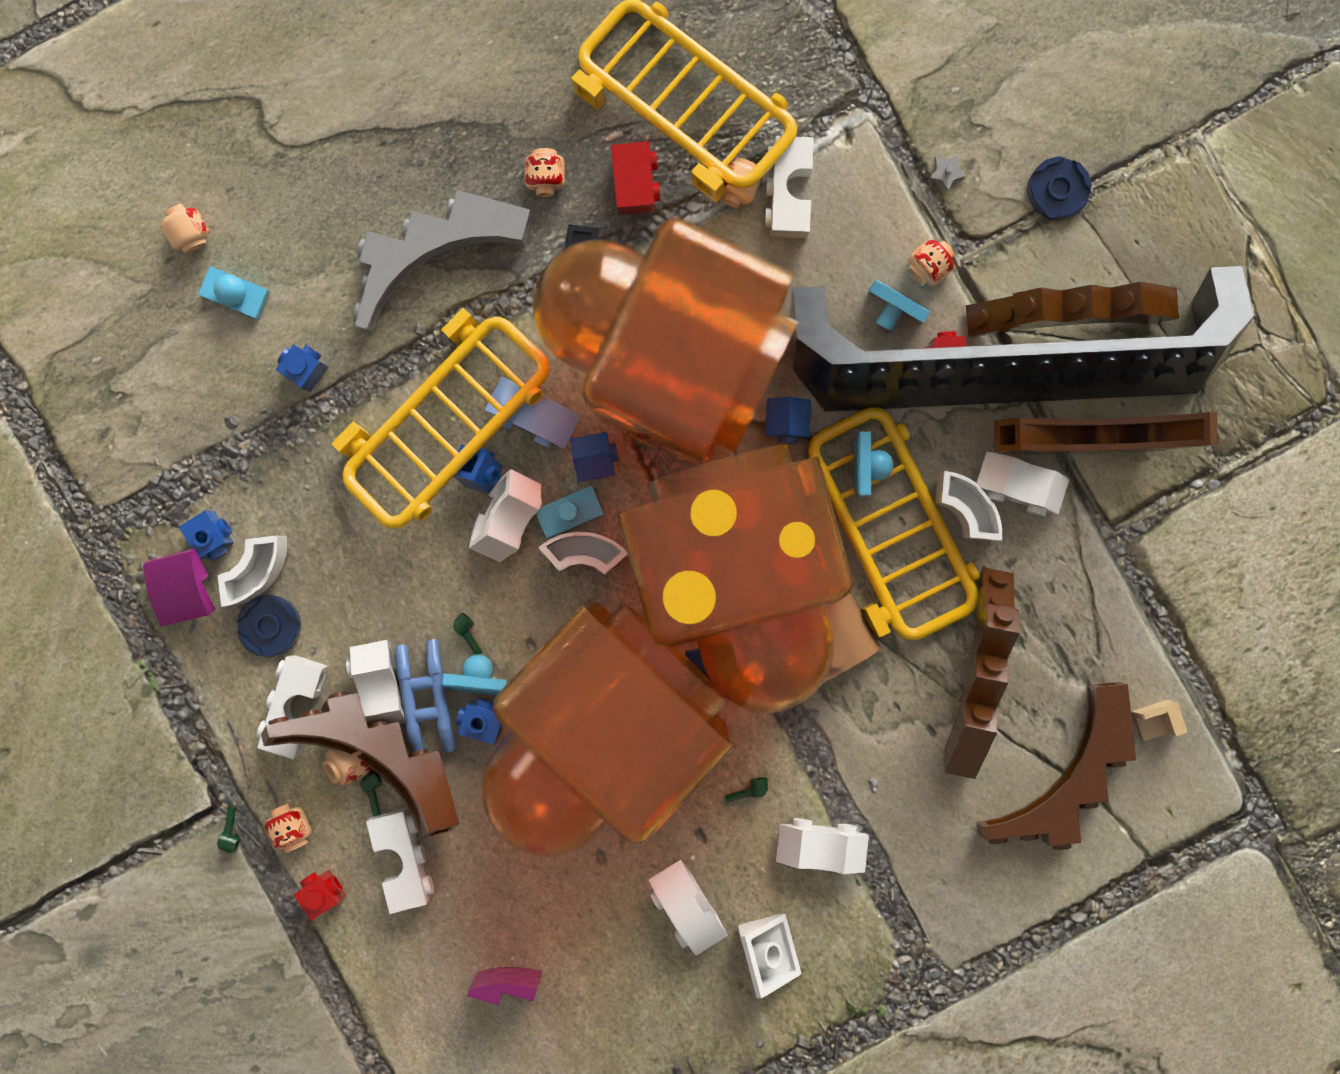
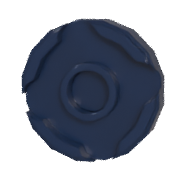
[1027,156,1092,221]
[237,595,301,657]

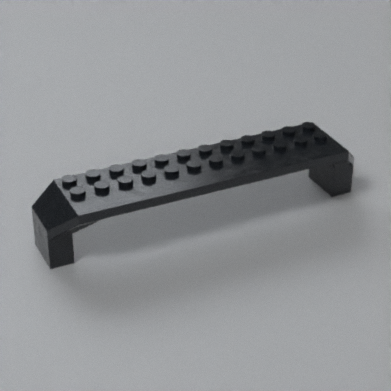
[789,266,1254,412]

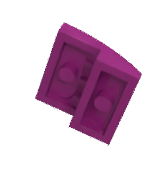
[143,548,215,626]
[467,967,542,1005]

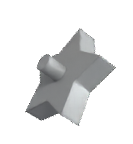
[929,156,966,191]

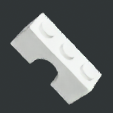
[765,136,814,238]
[256,655,329,759]
[366,807,434,914]

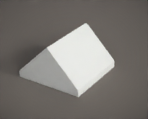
[738,913,801,999]

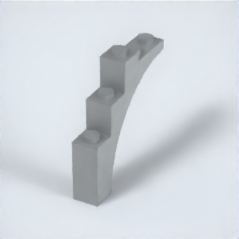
[353,190,533,334]

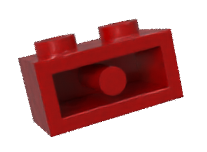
[611,141,661,215]

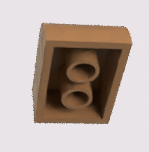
[768,593,881,695]

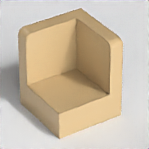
[1132,699,1188,741]

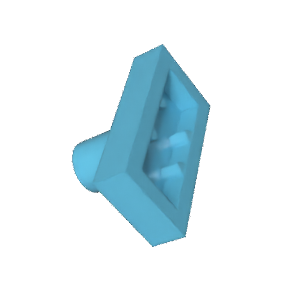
[869,279,930,331]
[536,486,605,539]

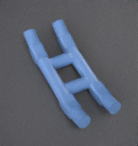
[395,639,456,753]

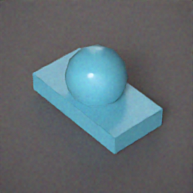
[198,266,270,320]
[853,431,893,498]
[442,654,509,696]

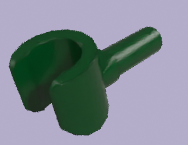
[453,613,483,655]
[360,770,382,817]
[725,777,768,803]
[217,807,240,853]

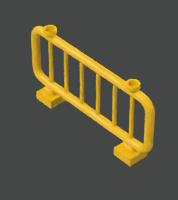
[571,0,797,203]
[332,308,550,529]
[792,407,980,641]

